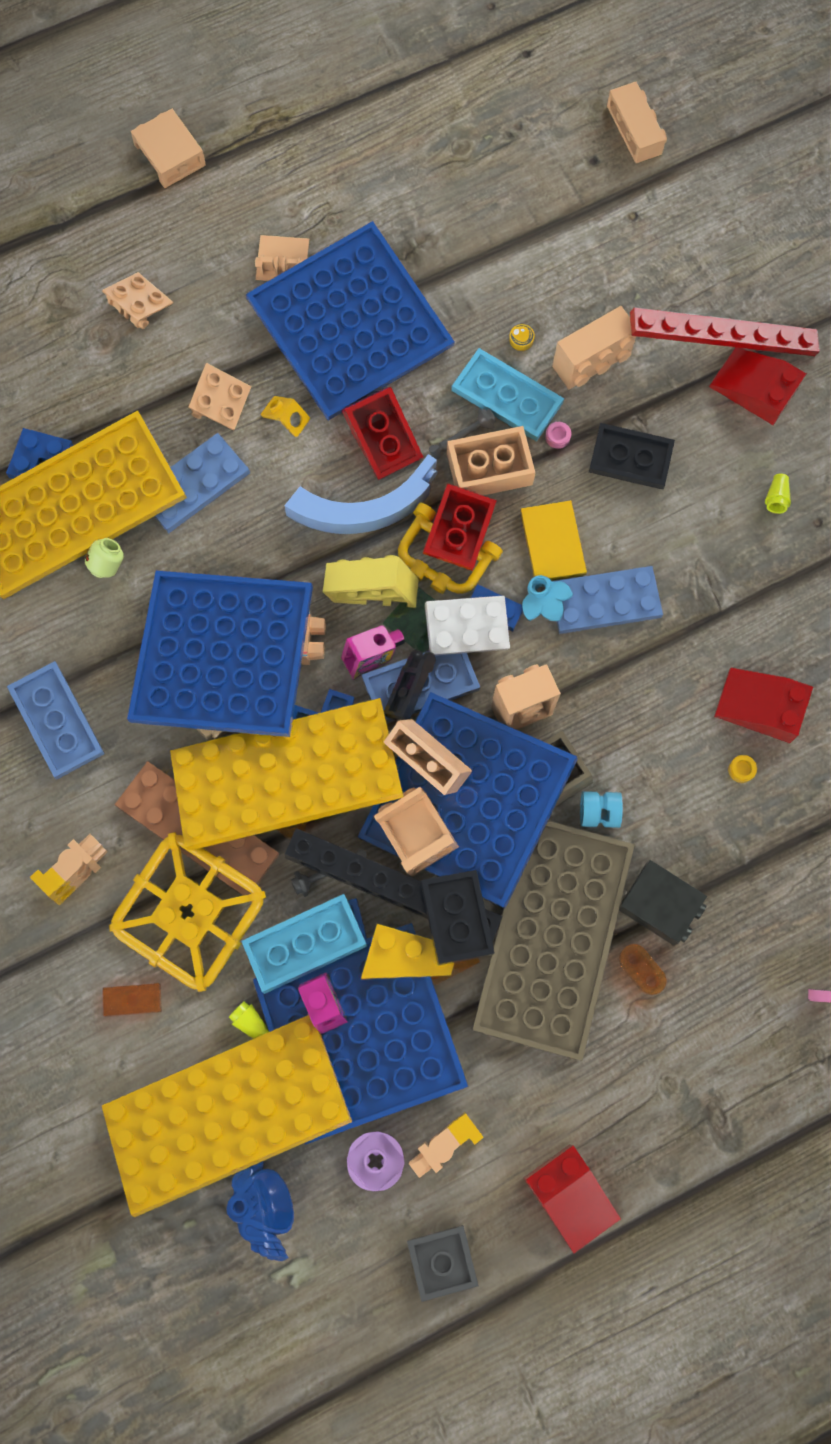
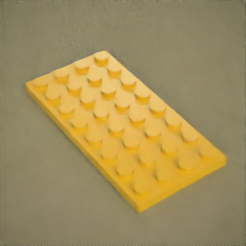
[0,410,187,599]
[170,698,404,851]
[102,1015,352,1217]

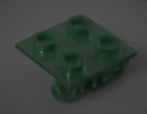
[382,587,436,653]

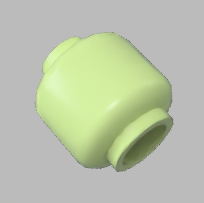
[85,538,124,578]

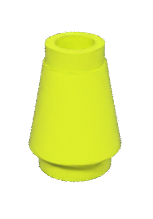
[765,474,791,514]
[228,1001,269,1039]

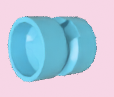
[580,791,623,828]

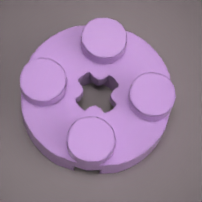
[347,1131,404,1191]

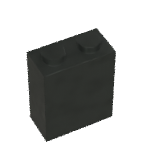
[619,860,707,946]

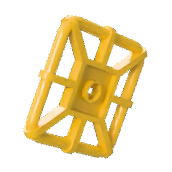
[109,832,266,992]

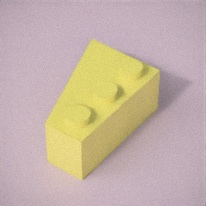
[323,555,419,608]

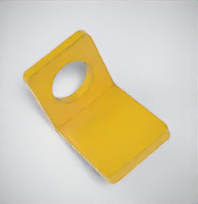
[261,396,310,437]

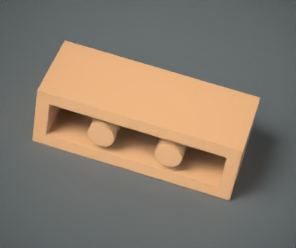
[607,81,667,163]
[383,719,472,795]

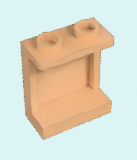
[131,108,206,188]
[374,787,459,877]

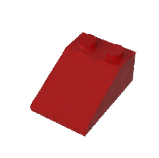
[709,348,807,426]
[341,387,424,480]
[423,483,497,571]
[714,668,813,743]
[523,1144,621,1253]

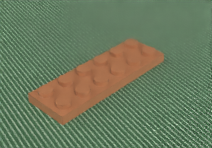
[114,761,280,896]

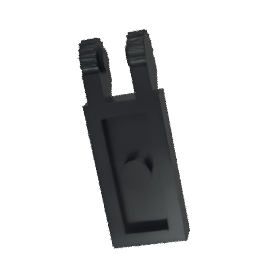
[384,650,436,721]

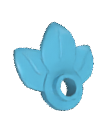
[522,575,573,621]

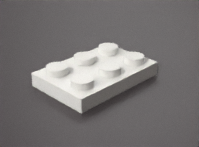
[425,596,510,655]

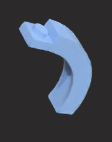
[284,454,438,534]

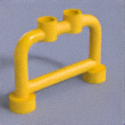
[398,503,503,594]

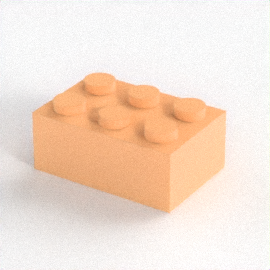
[552,306,636,390]
[447,426,535,495]
[491,664,561,730]

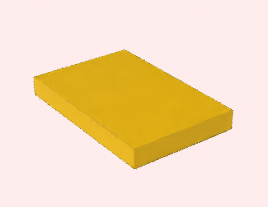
[520,500,587,581]

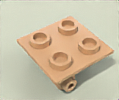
[255,235,309,281]
[102,272,173,329]
[188,363,252,431]

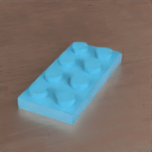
[451,348,564,442]
[242,894,367,994]

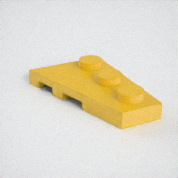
[361,924,454,980]

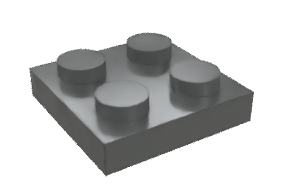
[407,1225,479,1302]

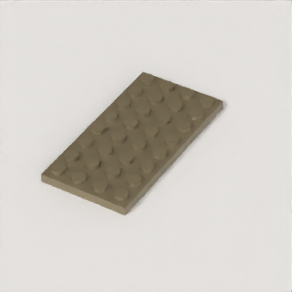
[472,821,635,1061]

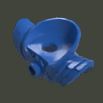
[226,1161,294,1261]

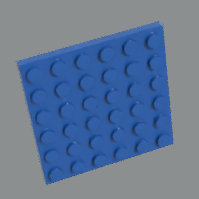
[246,221,455,421]
[127,570,313,737]
[358,692,578,908]
[253,923,469,1145]

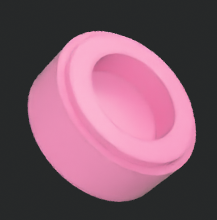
[545,422,571,449]
[808,989,831,1003]

